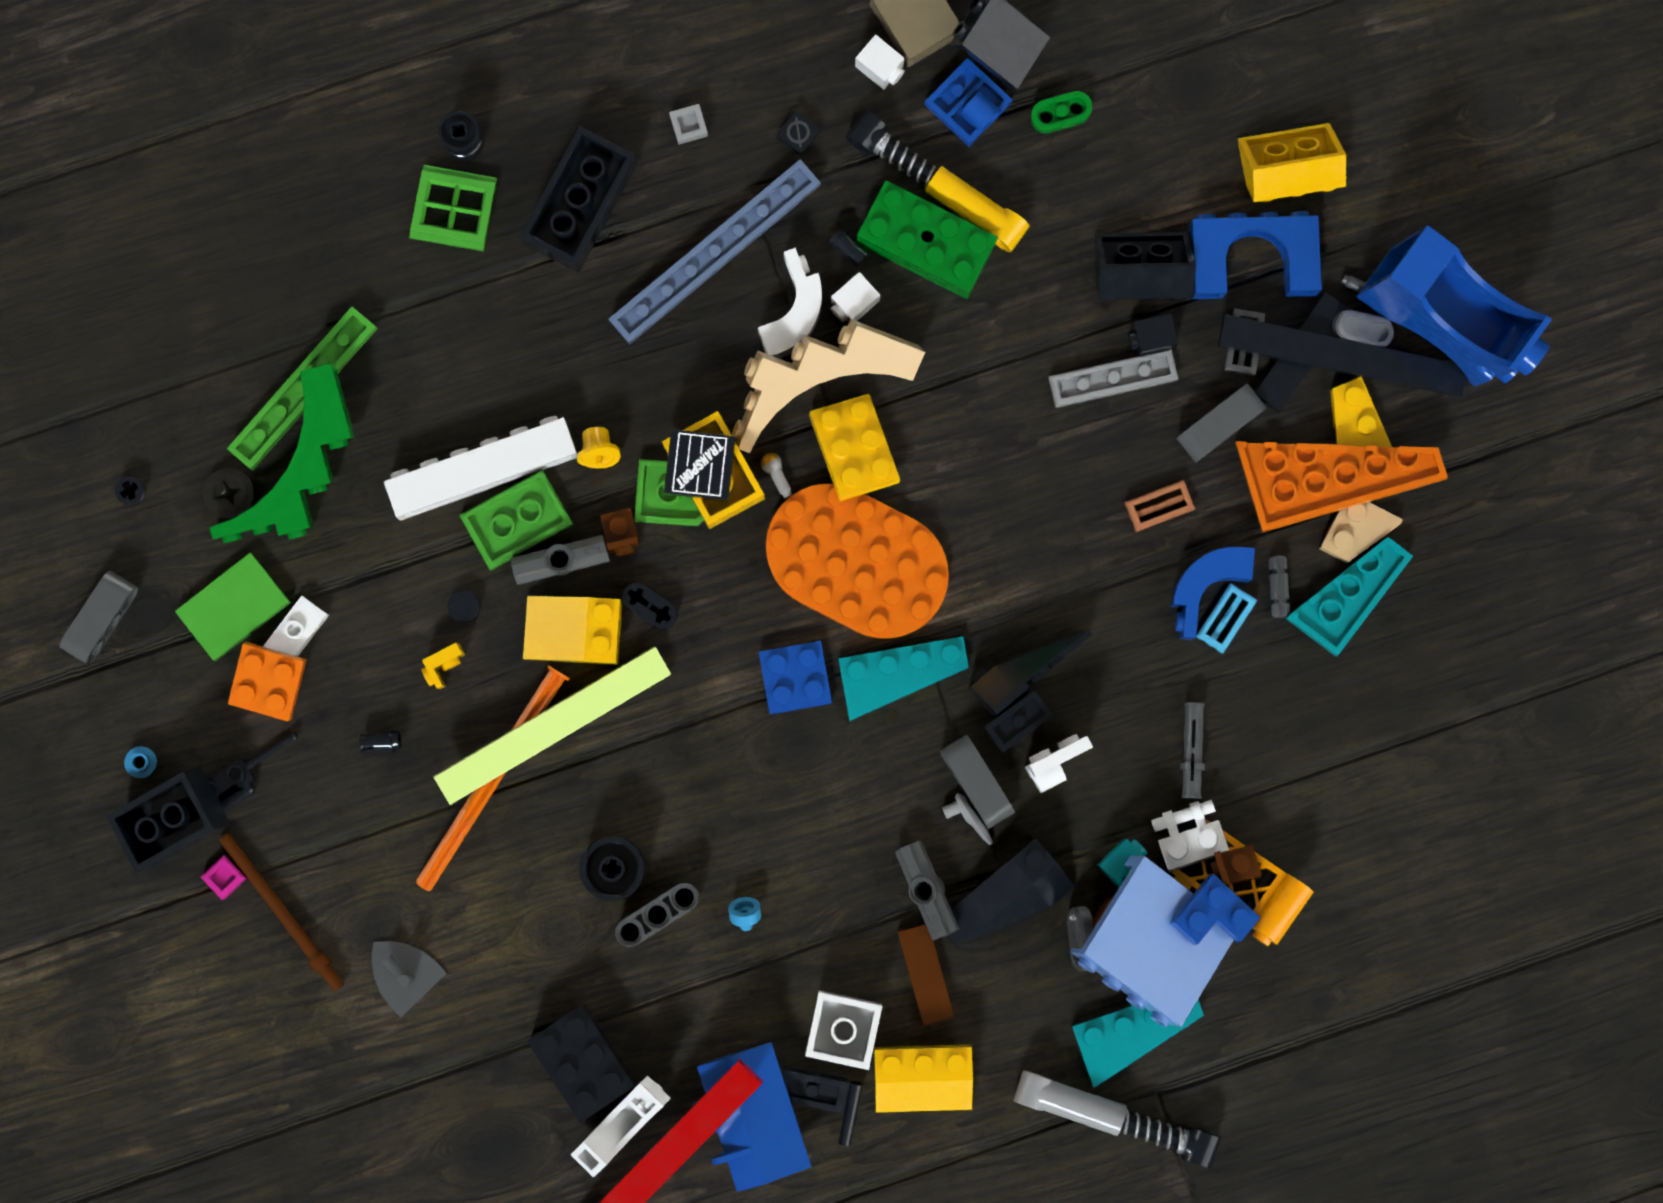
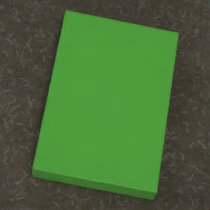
[459,469,574,571]
[175,552,291,662]

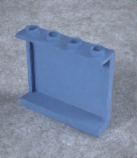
[1070,855,1234,1028]

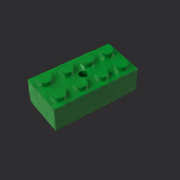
[857,180,998,300]

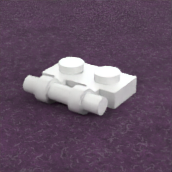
[1151,800,1230,872]

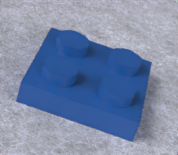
[759,641,832,715]

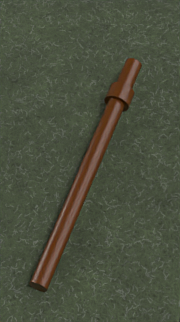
[219,833,345,992]

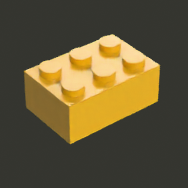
[662,411,765,529]

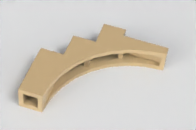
[732,319,925,453]

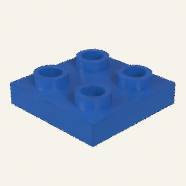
[924,58,1013,147]

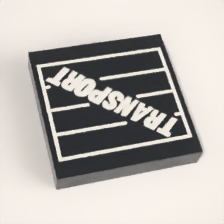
[664,429,735,501]

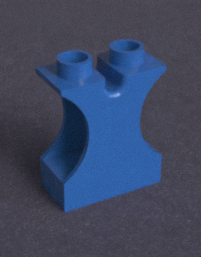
[1356,225,1552,387]

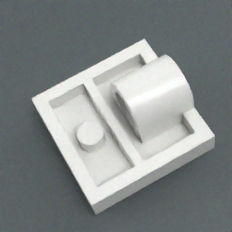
[1025,734,1093,793]

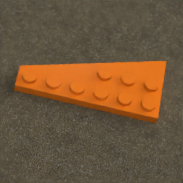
[1235,441,1448,533]

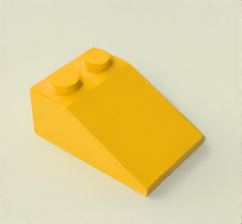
[523,596,623,665]

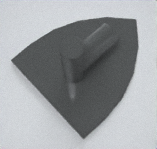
[371,941,447,1018]

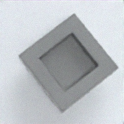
[669,104,708,145]

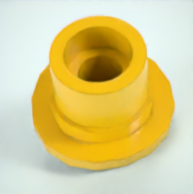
[576,427,621,469]

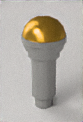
[760,453,793,499]

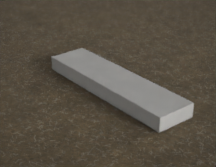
[1048,349,1178,408]

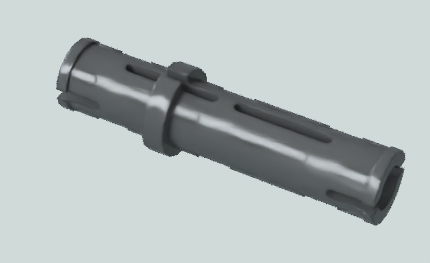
[1180,702,1205,799]

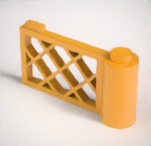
[1171,819,1314,946]

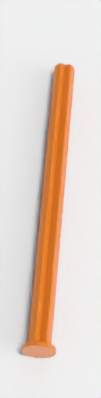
[416,665,570,891]

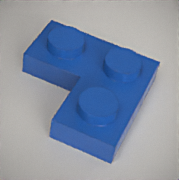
[1170,874,1261,945]

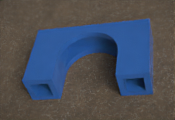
[1189,211,1322,299]

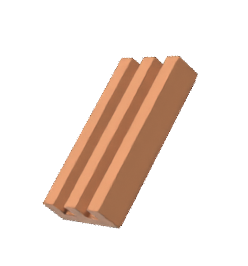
[1124,480,1195,532]

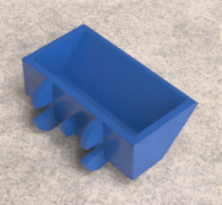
[692,1042,811,1192]

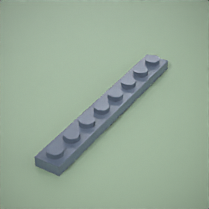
[609,159,821,345]

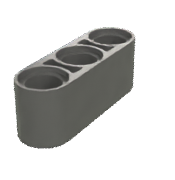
[1176,383,1267,463]
[59,570,138,665]
[939,734,1015,829]
[615,883,700,947]

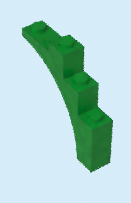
[209,363,355,544]

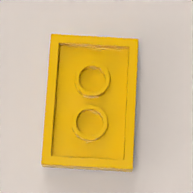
[809,394,900,501]

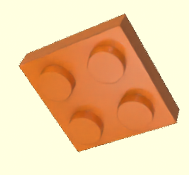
[228,642,307,722]

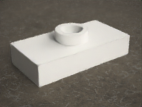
[263,596,329,657]

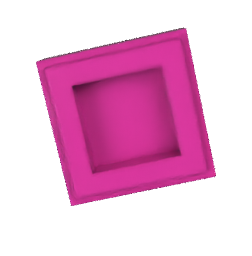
[201,855,247,900]

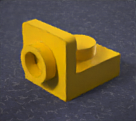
[421,642,465,689]

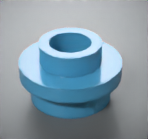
[124,746,157,778]

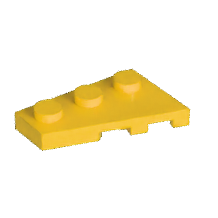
[1330,377,1392,447]

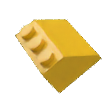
[1238,123,1346,202]
[874,1044,973,1112]

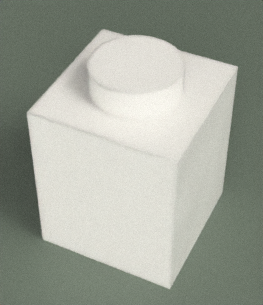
[855,34,905,90]
[830,272,880,323]

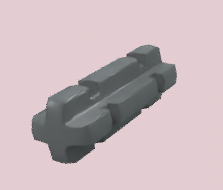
[1269,556,1290,618]

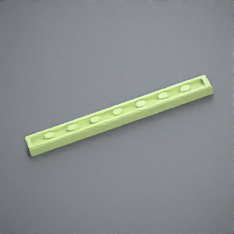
[433,646,671,805]

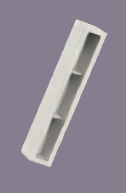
[383,416,578,521]

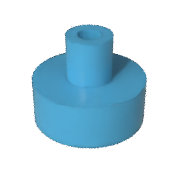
[728,897,761,931]

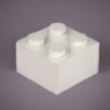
[805,990,882,1070]

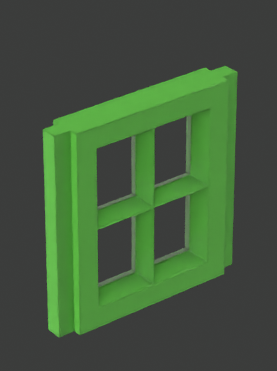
[409,165,498,252]

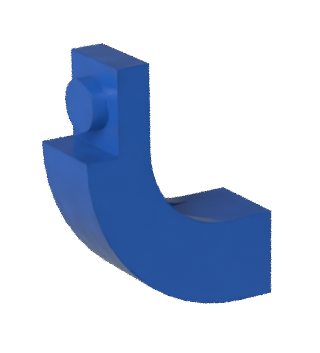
[1169,547,1255,640]

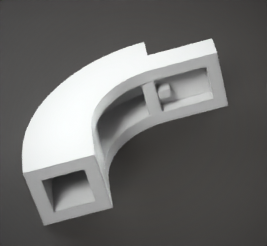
[758,248,822,359]
[571,1075,671,1178]

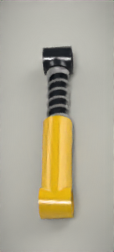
[845,111,1030,252]

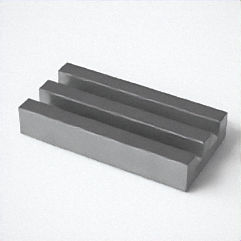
[1223,308,1265,376]

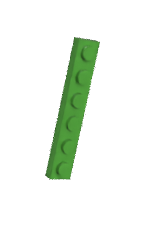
[227,307,378,471]

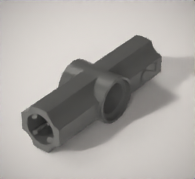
[510,535,610,585]
[895,841,959,941]

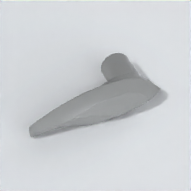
[942,793,993,845]

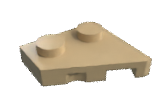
[1319,502,1403,563]

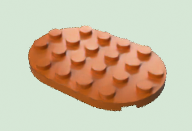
[766,484,949,639]

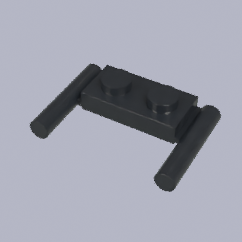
[780,1066,863,1146]

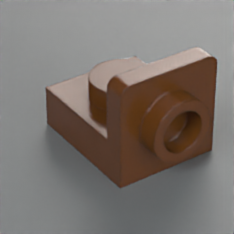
[600,508,640,556]
[1210,844,1262,887]

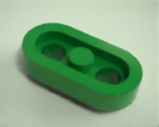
[1030,91,1092,133]

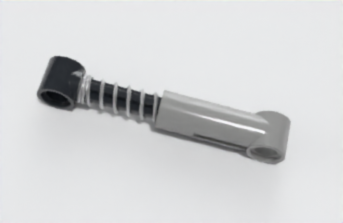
[1013,1070,1222,1169]

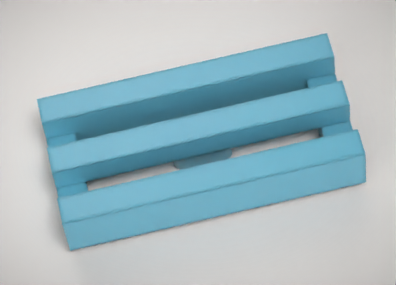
[1196,583,1257,654]

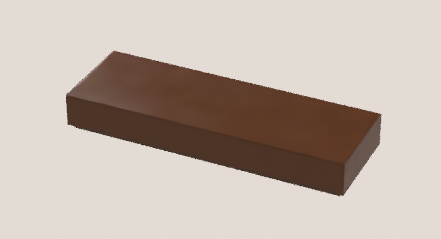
[897,924,954,1026]

